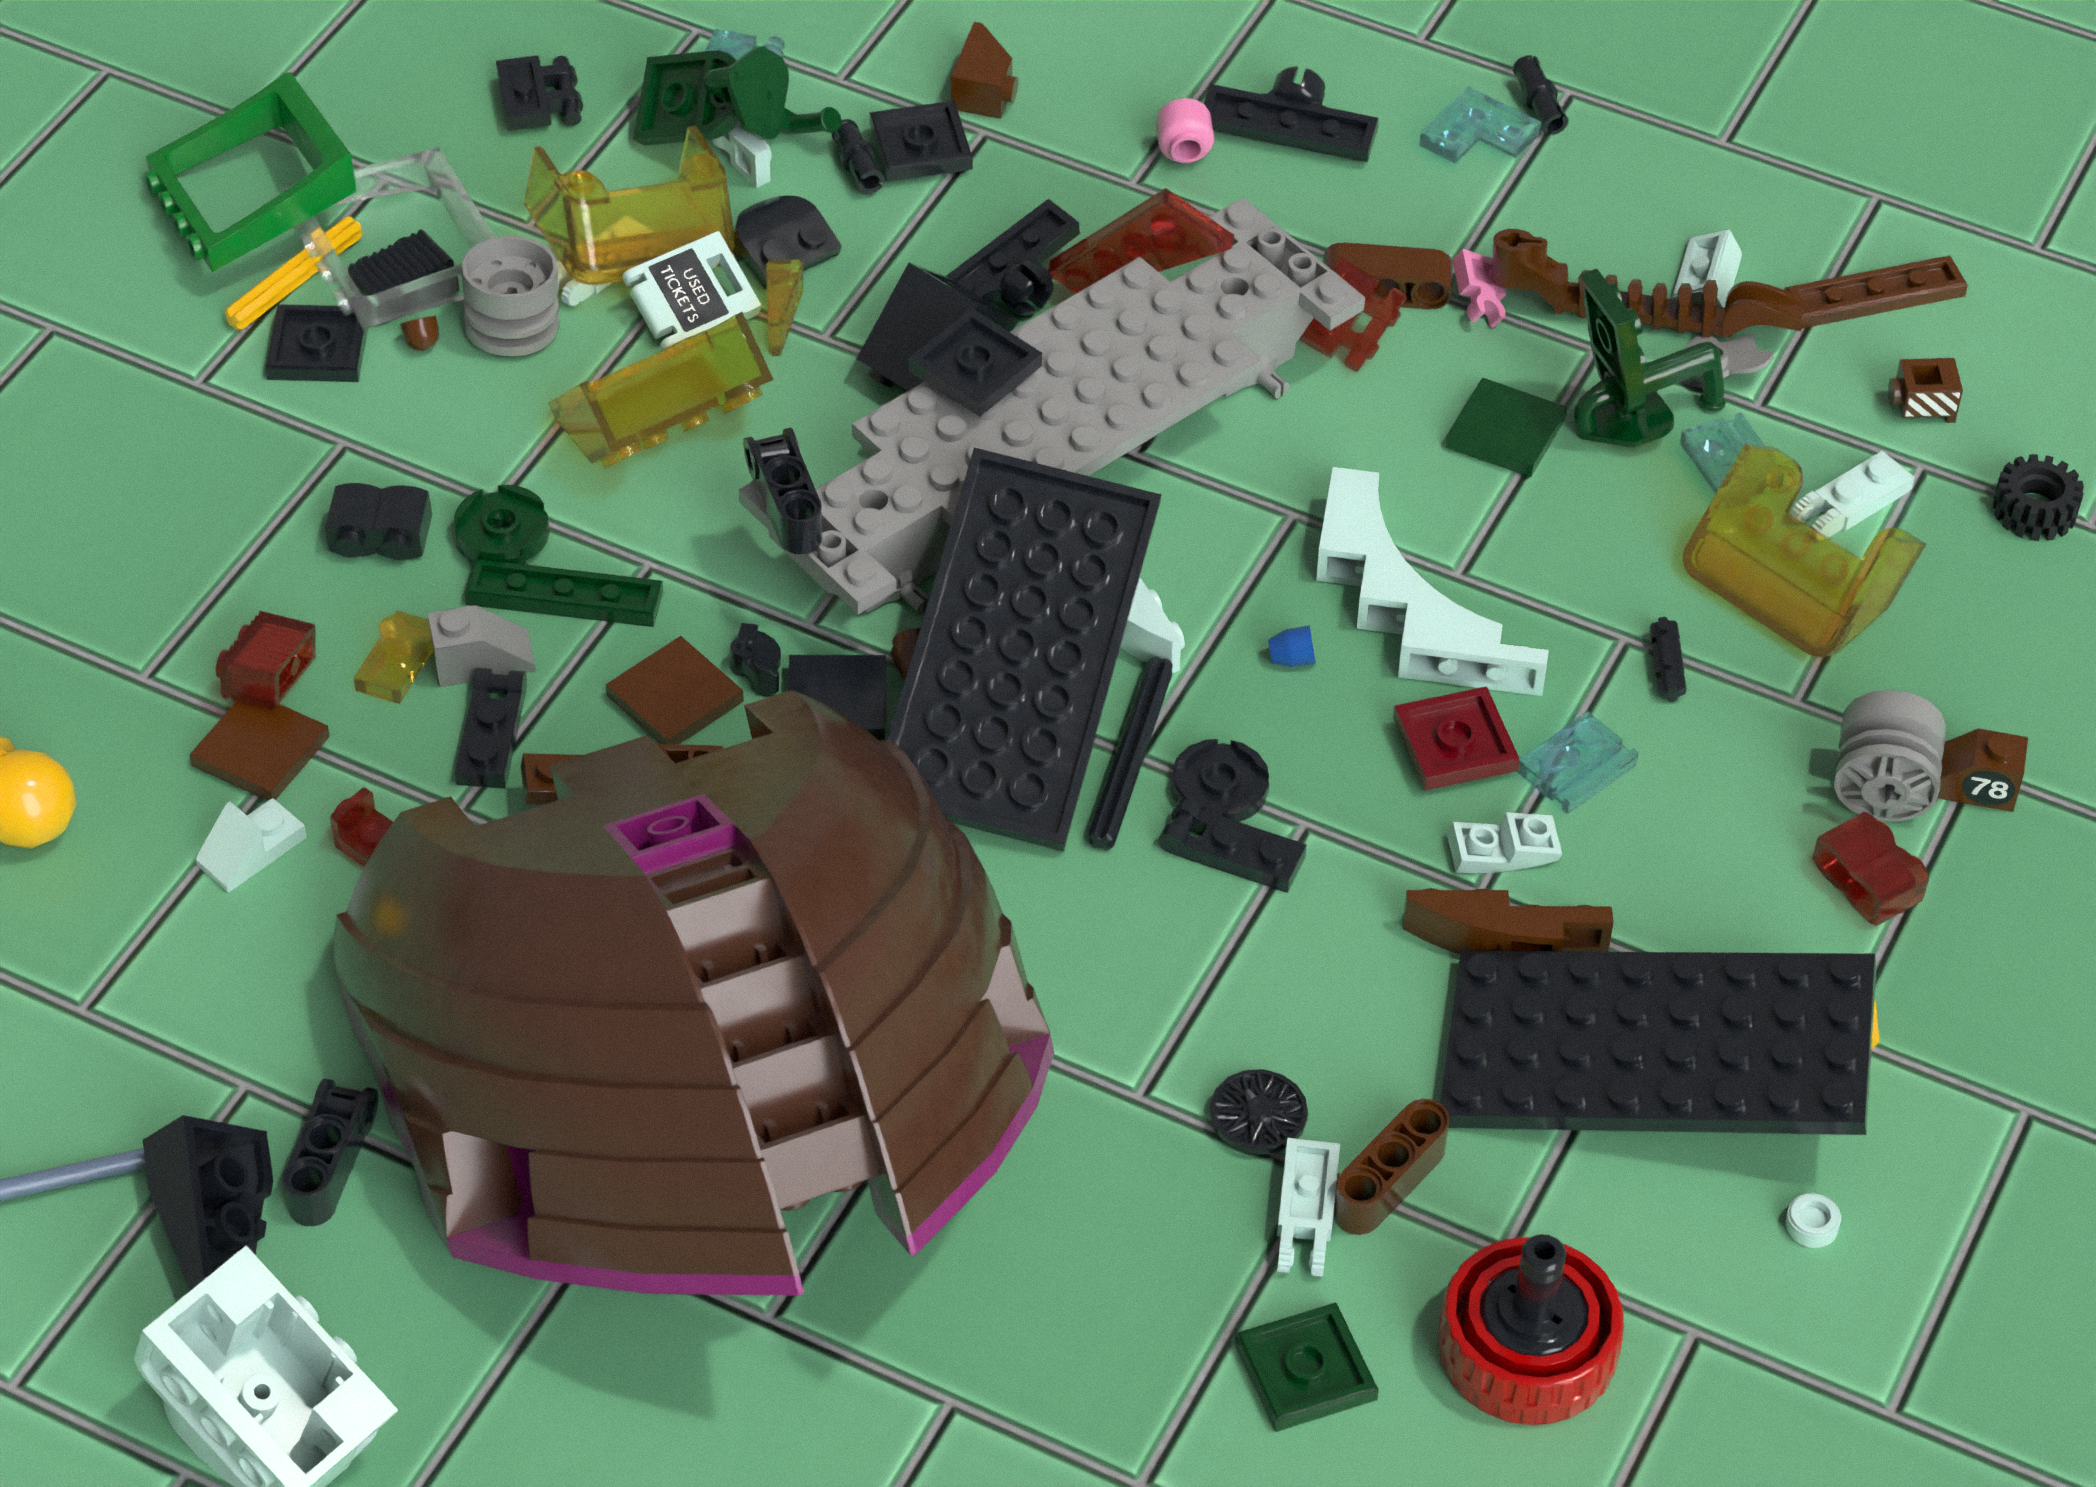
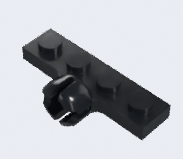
[1204,66,1379,162]
[946,198,1080,316]

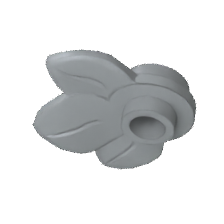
[1686,333,1774,383]

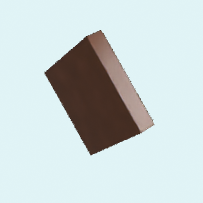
[606,636,744,744]
[189,690,330,801]

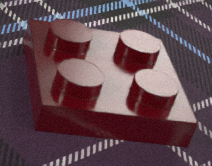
[1393,686,1520,791]

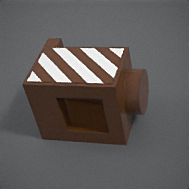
[1888,358,1963,423]

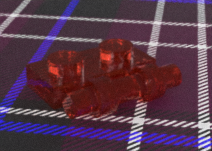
[1299,258,1407,372]

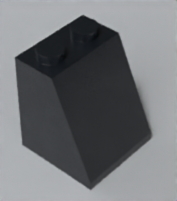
[856,262,1019,394]

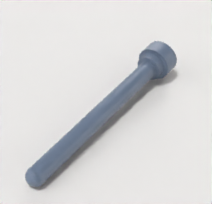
[0,1148,146,1201]

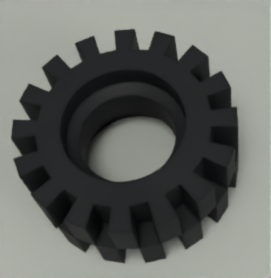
[1993,454,2084,541]

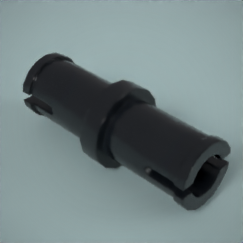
[1513,55,1569,135]
[831,119,885,194]

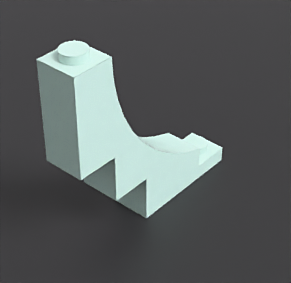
[1316,467,1549,696]

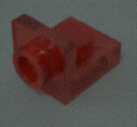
[330,787,393,867]

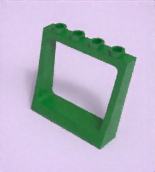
[144,72,357,272]

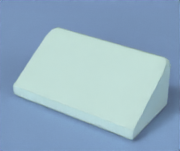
[1672,230,1742,307]

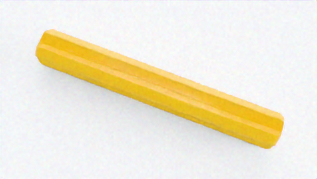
[224,216,363,331]

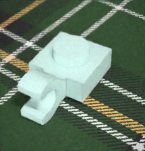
[712,122,772,188]

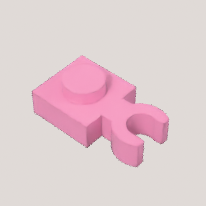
[1452,249,1506,328]

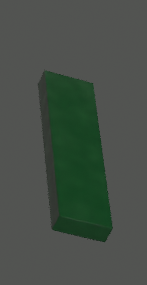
[465,559,663,627]

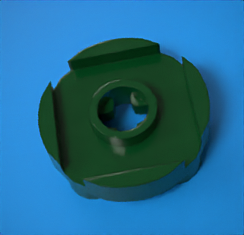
[454,485,550,564]

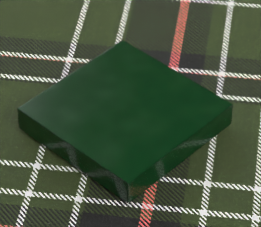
[1446,377,1567,477]
[1234,1302,1379,1432]

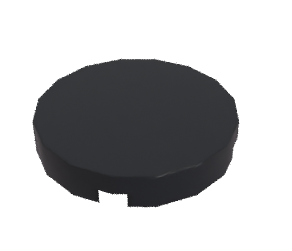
[1171,739,1269,822]

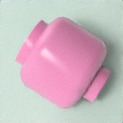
[1155,98,1214,163]

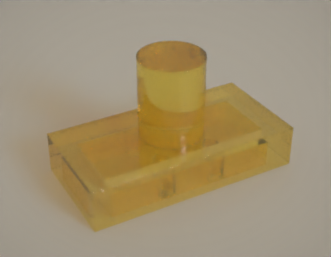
[354,610,433,704]

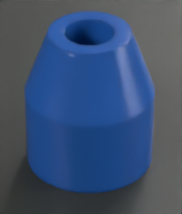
[1268,625,1316,667]

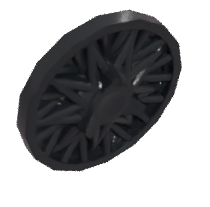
[1210,1069,1308,1155]

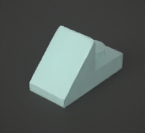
[195,798,307,893]

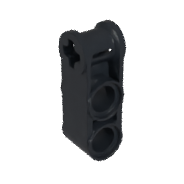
[743,427,823,555]
[282,1078,379,1226]

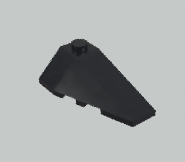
[143,1115,273,1291]

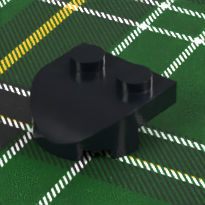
[732,195,842,290]

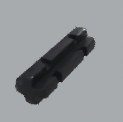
[1650,617,1687,702]

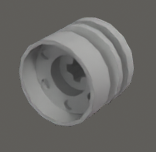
[462,236,559,357]
[1834,690,1946,822]

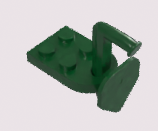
[633,46,842,145]
[1574,268,1726,447]

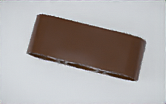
[1323,242,1453,309]
[1334,1099,1450,1235]

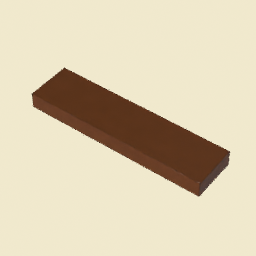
[1784,255,1968,329]

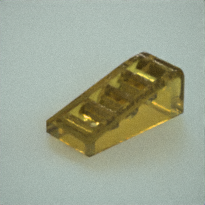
[766,259,804,356]

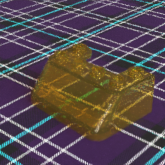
[548,312,774,468]
[1683,443,1926,657]

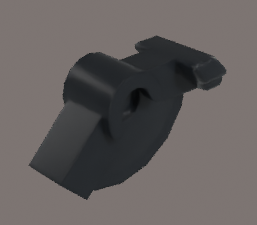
[730,623,781,696]

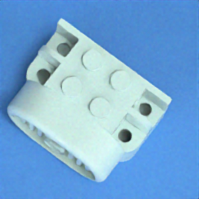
[134,1246,398,1487]

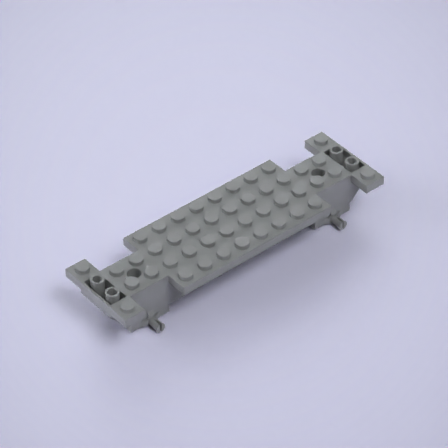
[738,197,1365,615]

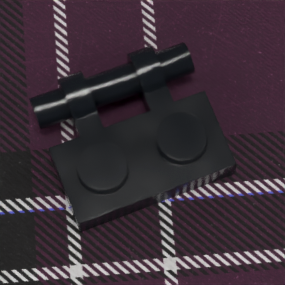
[496,55,583,131]

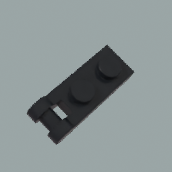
[455,668,527,789]
[1158,798,1307,893]

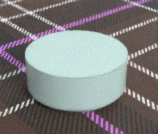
[1785,1193,1841,1248]

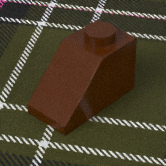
[951,22,1018,119]

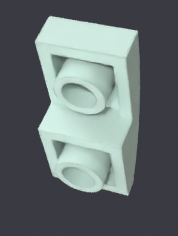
[1447,812,1562,873]

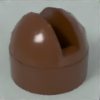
[400,316,439,351]

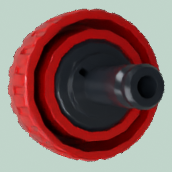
[1438,1234,1624,1425]

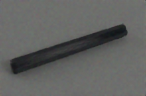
[1088,656,1173,850]

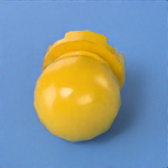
[0,735,77,849]

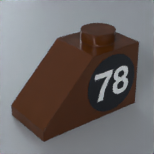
[1938,728,2028,812]

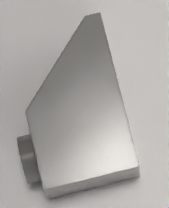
[427,605,536,687]

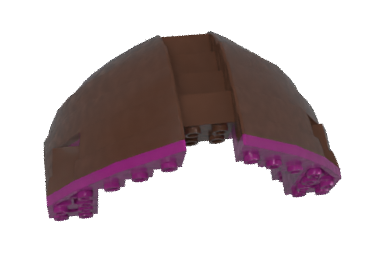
[334,690,1054,1296]

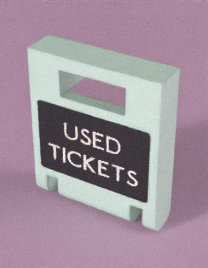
[622,231,762,354]

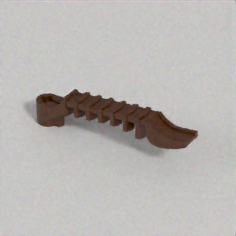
[1491,229,1804,338]

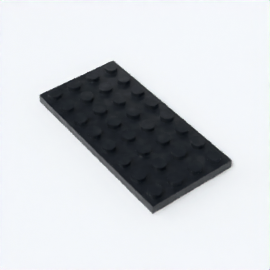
[888,447,1162,851]
[1440,951,1876,1135]

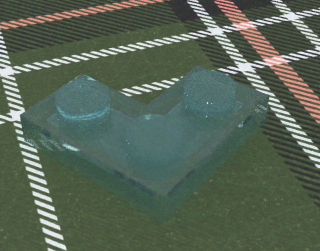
[1419,86,1541,164]

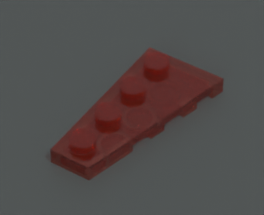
[1048,188,1234,294]

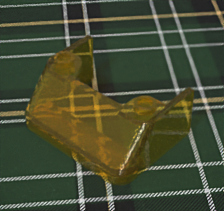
[524,126,735,285]

